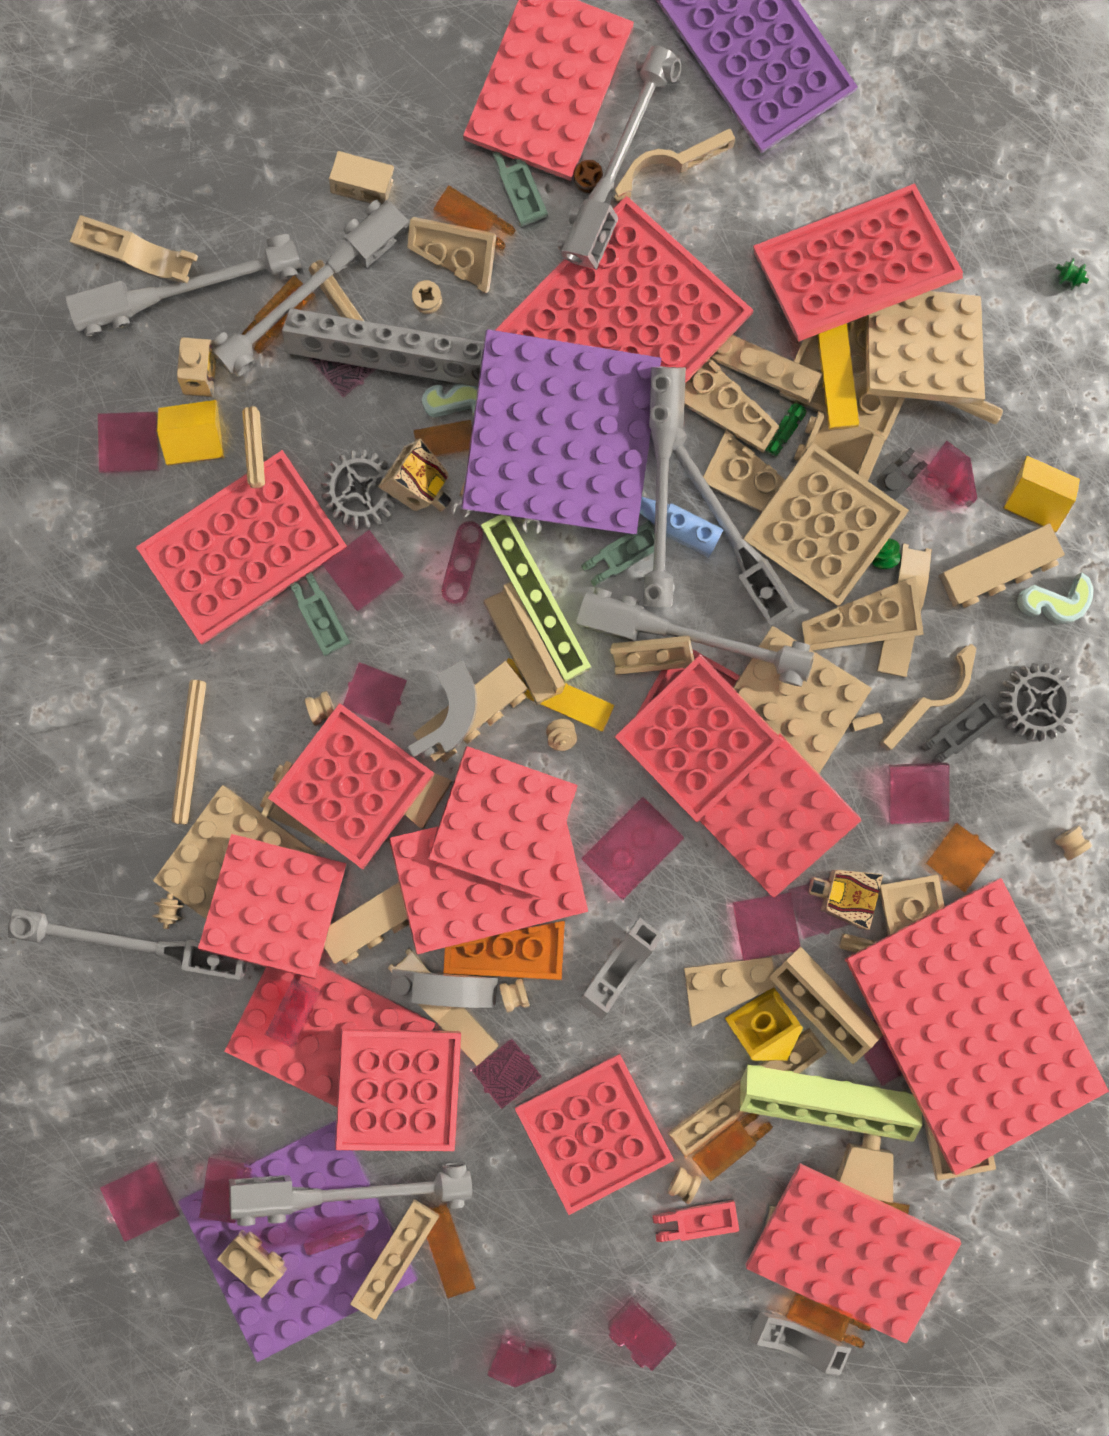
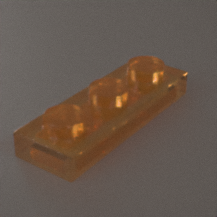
[427,1202,476,1299]

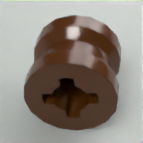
[574,160,603,195]

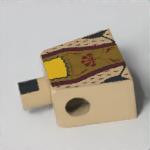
[177,337,216,397]
[379,439,451,511]
[808,870,883,930]

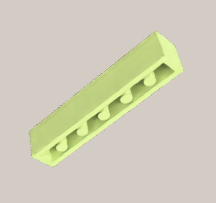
[481,515,591,683]
[740,1065,922,1142]

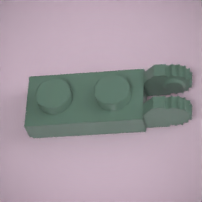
[492,151,548,227]
[581,521,655,586]
[290,572,351,657]

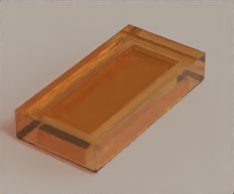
[413,420,472,457]

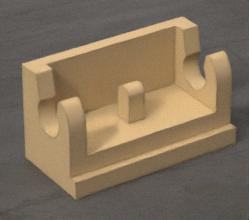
[329,151,394,204]

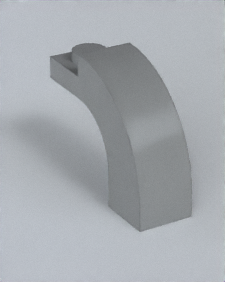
[408,660,477,759]
[578,918,663,1020]
[390,969,498,1008]
[748,1309,852,1376]

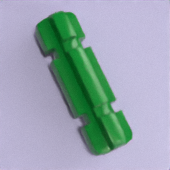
[765,403,807,457]

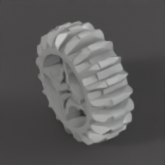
[320,450,397,529]
[998,662,1079,742]

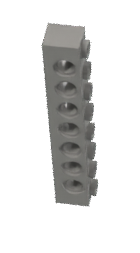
[282,308,484,387]

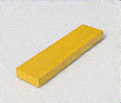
[817,323,859,430]
[506,658,615,732]

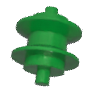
[1055,258,1089,290]
[872,538,901,569]

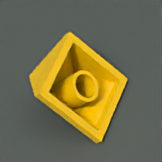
[725,987,803,1061]

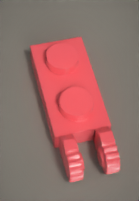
[652,1200,739,1242]

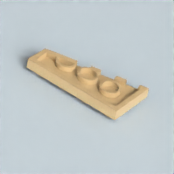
[802,576,924,651]

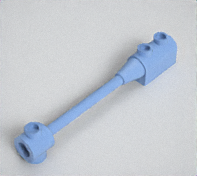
[640,497,723,558]

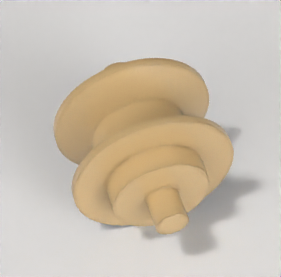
[546,719,577,751]
[152,893,184,929]

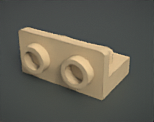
[217,1230,287,1298]

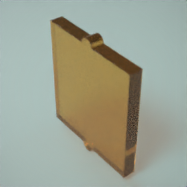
[925,823,995,893]

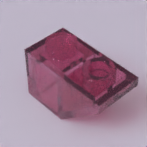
[921,441,977,507]
[487,1335,557,1388]

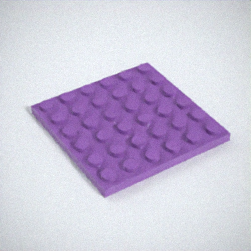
[461,329,661,535]
[178,1120,417,1362]

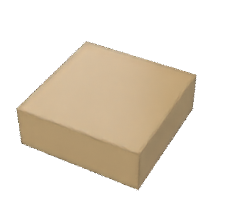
[849,713,883,732]

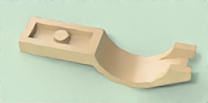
[614,128,735,204]
[69,215,198,283]
[876,543,932,678]
[879,644,977,751]
[388,947,499,1066]

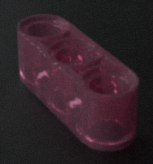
[441,521,484,607]

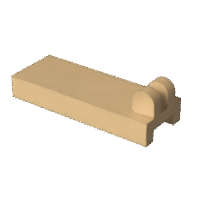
[610,636,694,675]

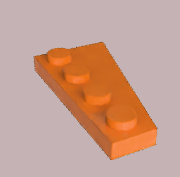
[443,921,565,980]

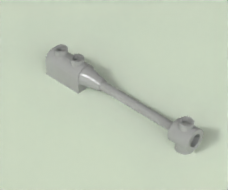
[558,46,681,270]
[212,200,409,377]
[65,234,302,337]
[643,366,686,607]
[651,428,798,625]
[576,587,815,687]
[8,908,248,980]
[228,1162,472,1226]

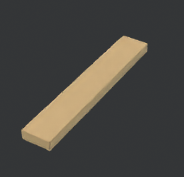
[667,1028,827,1158]

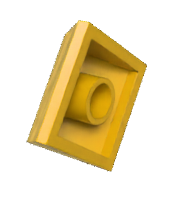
[157,400,225,466]
[1003,456,1080,533]

